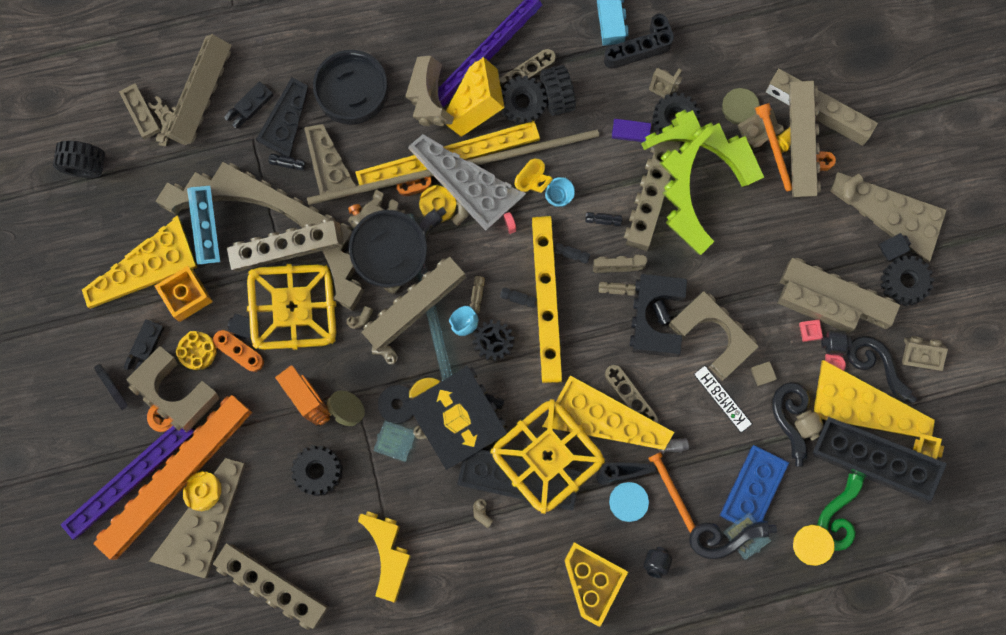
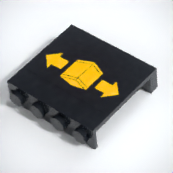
[405,365,507,470]

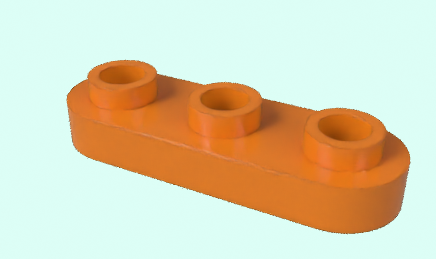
[213,330,264,372]

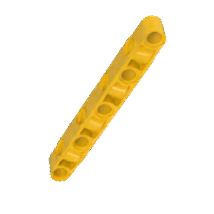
[532,216,562,383]

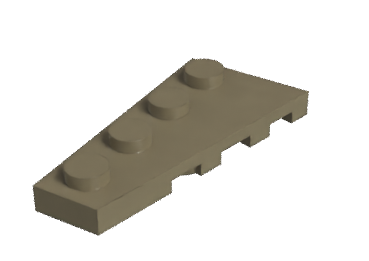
[304,124,356,195]

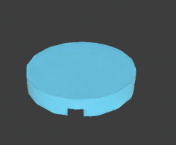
[609,482,649,522]

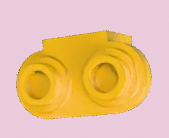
[515,158,553,193]

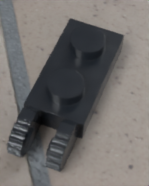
[224,81,273,129]
[124,319,165,370]

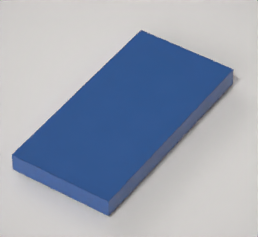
[719,445,789,525]

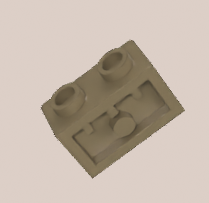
[649,68,682,98]
[738,108,784,148]
[902,336,948,371]

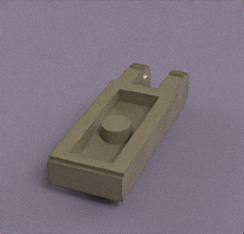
[593,255,647,273]

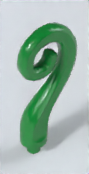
[818,473,865,551]

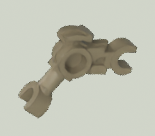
[148,96,176,147]

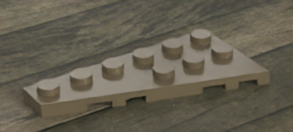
[830,172,946,263]
[149,458,246,579]

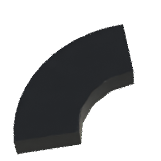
[94,364,128,410]

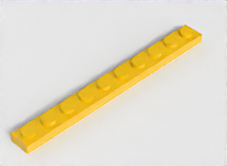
[356,121,540,185]

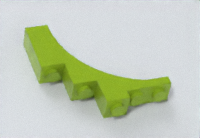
[641,110,764,187]
[659,126,714,255]

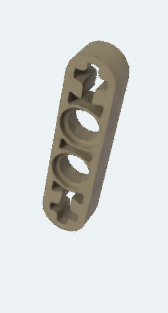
[499,49,555,91]
[605,365,658,423]

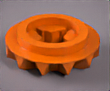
[147,405,172,432]

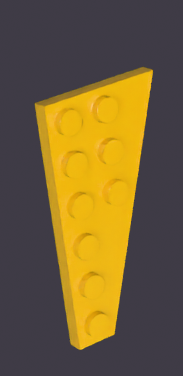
[82,215,197,309]
[814,360,934,438]
[542,376,674,450]

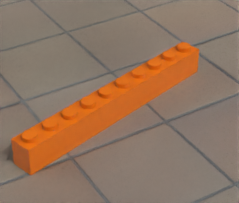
[93,395,253,560]

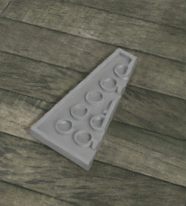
[408,134,526,231]

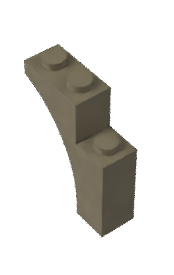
[406,56,454,127]

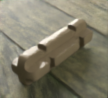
[470,276,485,313]
[599,282,636,295]

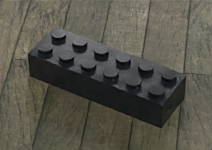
[813,417,947,505]

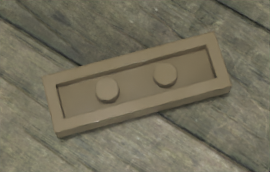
[119,83,161,140]

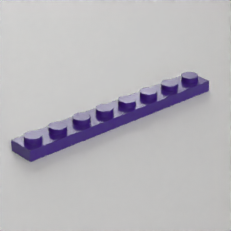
[438,0,542,107]
[61,426,194,540]

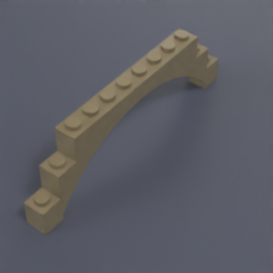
[155,162,364,311]

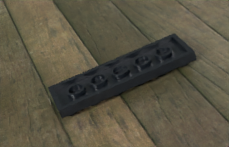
[457,450,581,511]

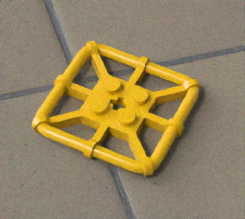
[247,264,336,350]
[490,399,605,514]

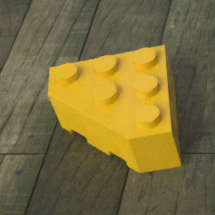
[446,57,504,137]
[564,543,628,627]

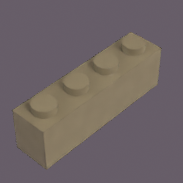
[777,281,862,334]

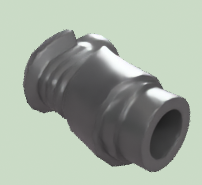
[657,438,689,454]

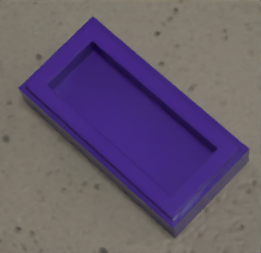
[612,119,651,142]

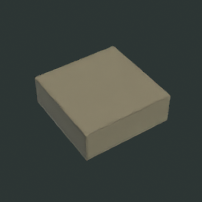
[750,361,777,387]

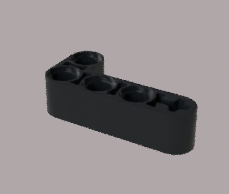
[604,13,674,69]

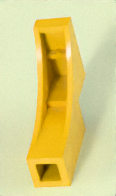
[358,511,411,602]

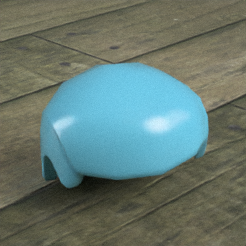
[545,177,575,207]
[449,306,479,336]

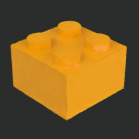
[155,266,213,322]

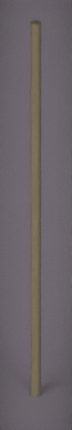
[307,130,599,205]

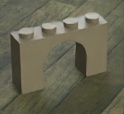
[669,291,759,381]
[126,346,220,433]

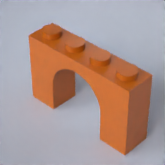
[275,365,331,426]

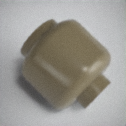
[795,410,824,441]

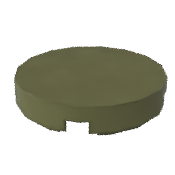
[721,88,760,125]
[327,390,365,426]

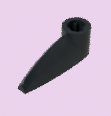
[596,462,656,486]

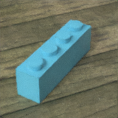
[597,0,628,46]
[187,186,220,264]

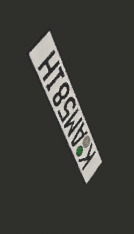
[693,365,753,433]

